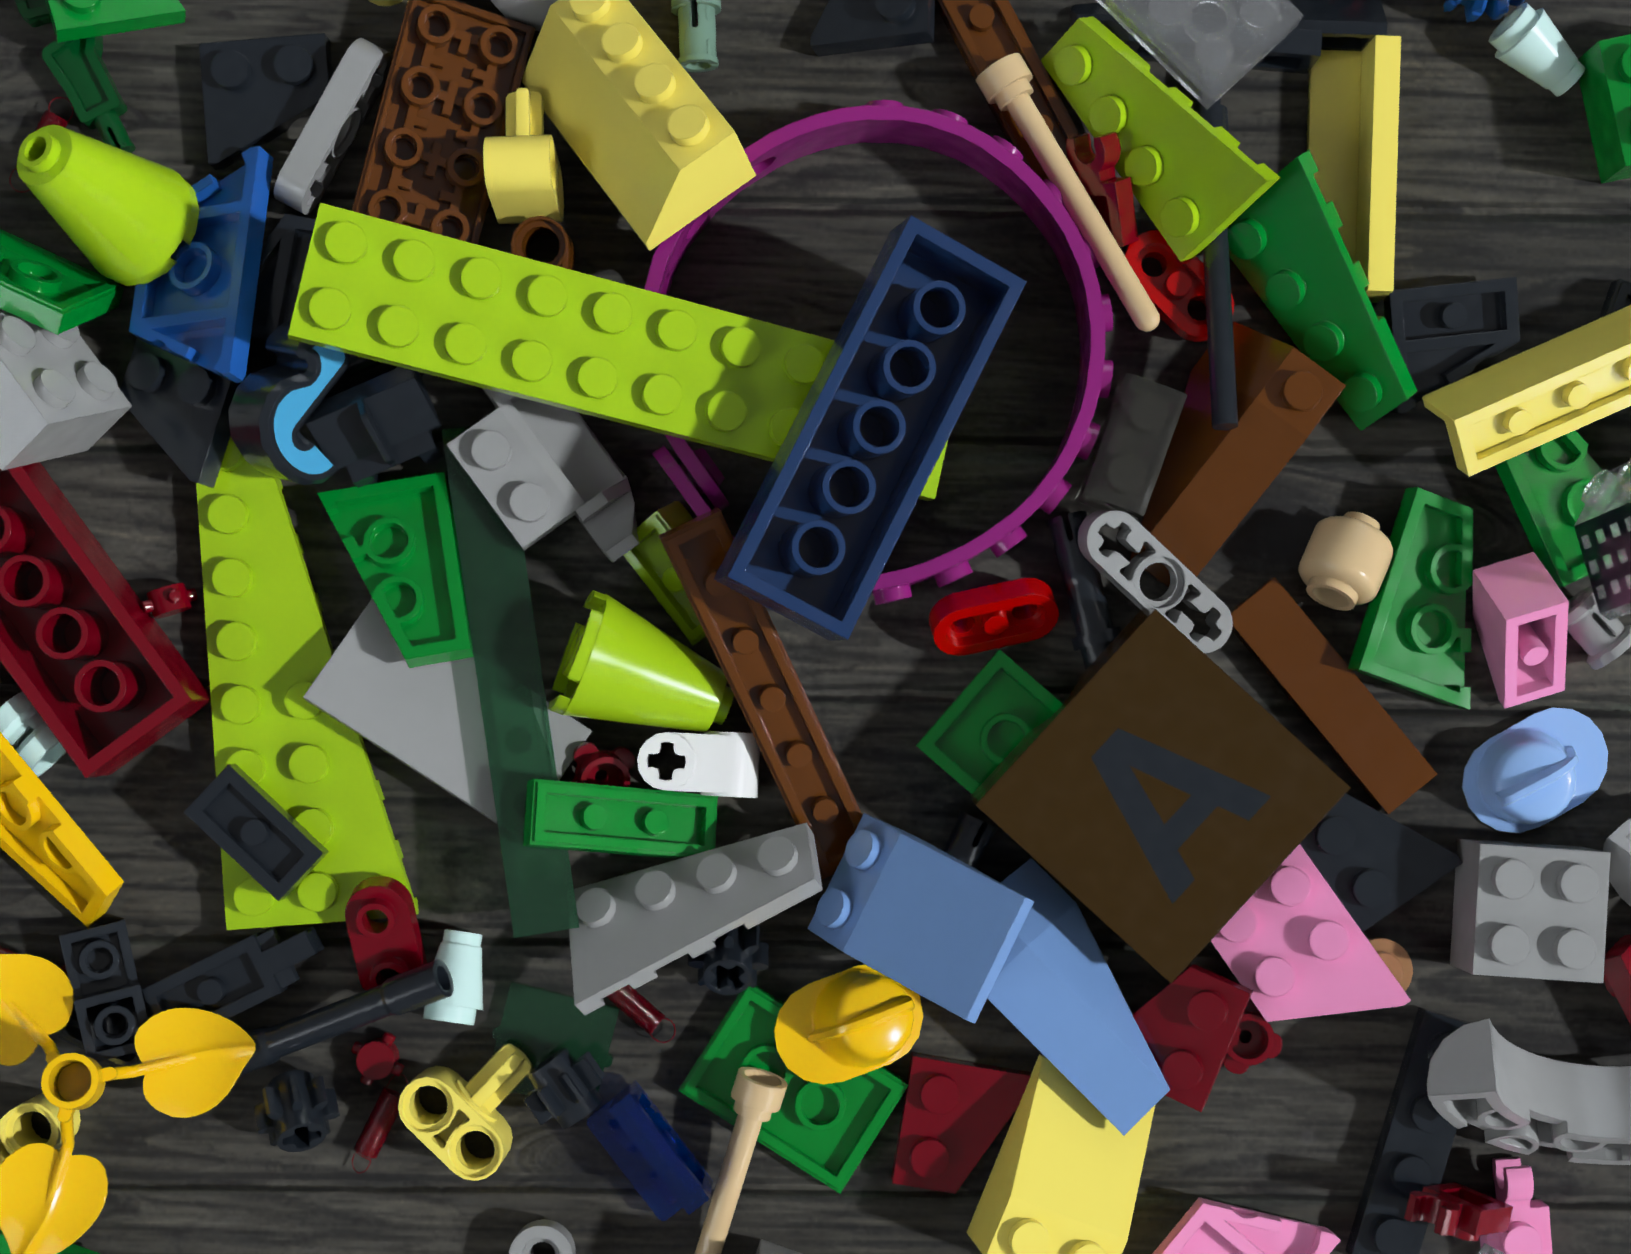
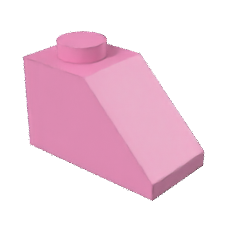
[1472,552,1569,709]

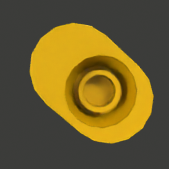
[774,965,923,1085]

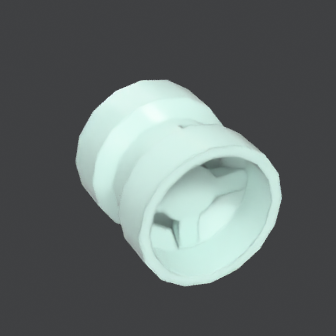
[0,691,66,777]

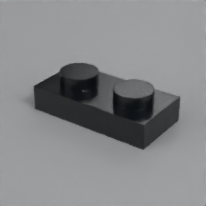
[184,764,329,901]

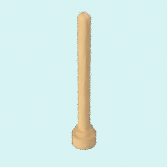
[976,53,1160,332]
[694,1067,788,1254]

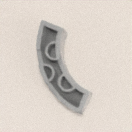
[1427,1018,1631,1165]

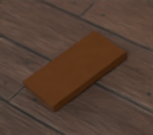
[351,0,535,245]

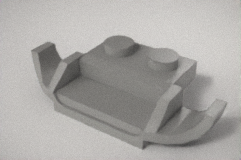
[446,388,639,562]

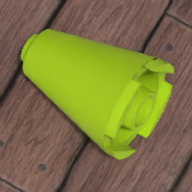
[17,125,200,286]
[548,590,734,733]

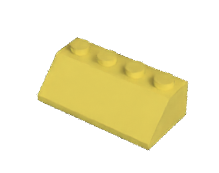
[522,0,756,251]

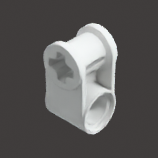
[637,731,760,798]

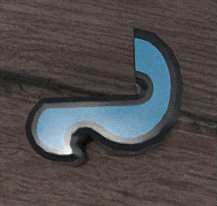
[228,321,350,485]

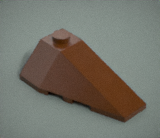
[1129,321,1346,588]

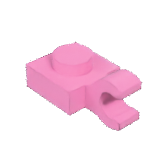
[1480,1156,1552,1254]

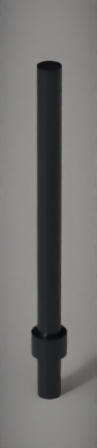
[1193,59,1238,430]

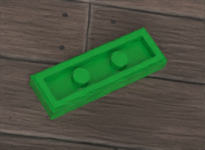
[523,779,718,859]

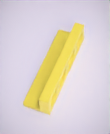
[1307,35,1401,303]
[1422,305,1631,477]

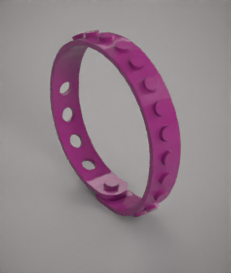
[644,100,1113,605]

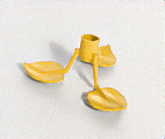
[0,954,256,1254]

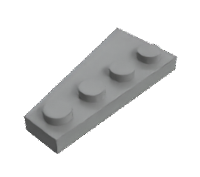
[566,823,823,1015]

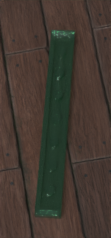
[441,426,579,938]

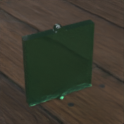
[492,981,620,1112]

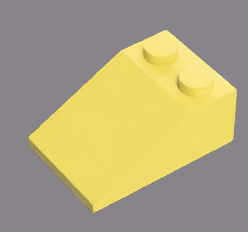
[966,1054,1155,1254]

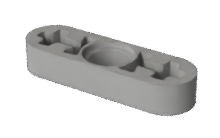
[274,37,392,215]
[1078,509,1233,653]

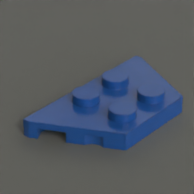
[129,146,274,383]

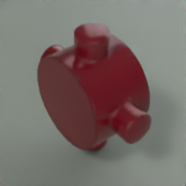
[141,583,198,619]
[351,1032,405,1086]

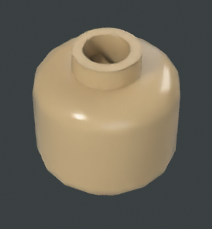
[1298,511,1394,611]

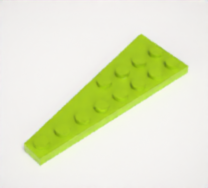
[196,436,419,930]

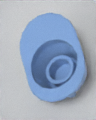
[1462,707,1608,833]

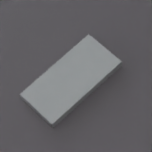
[303,599,592,839]

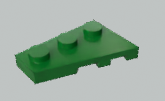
[1495,430,1631,588]
[317,472,474,668]
[1348,487,1473,710]

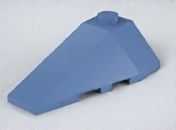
[987,858,1170,1135]

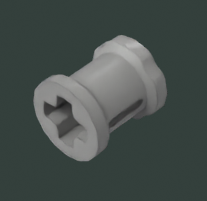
[1567,586,1631,670]

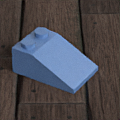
[808,813,1034,1024]

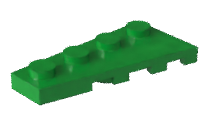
[1228,150,1417,431]

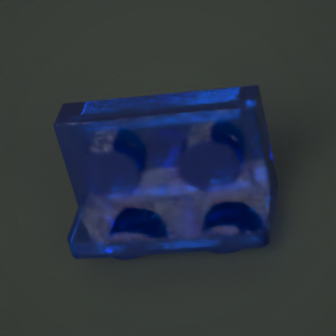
[587,1080,713,1221]

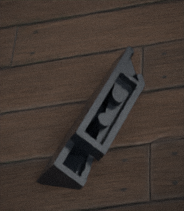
[1069,0,1388,74]

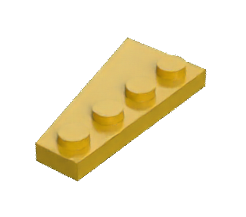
[0,732,124,927]

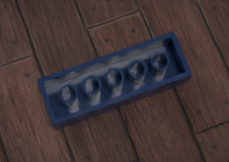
[714,215,1027,641]

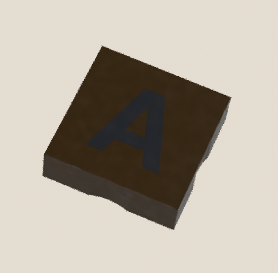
[970,608,1351,983]

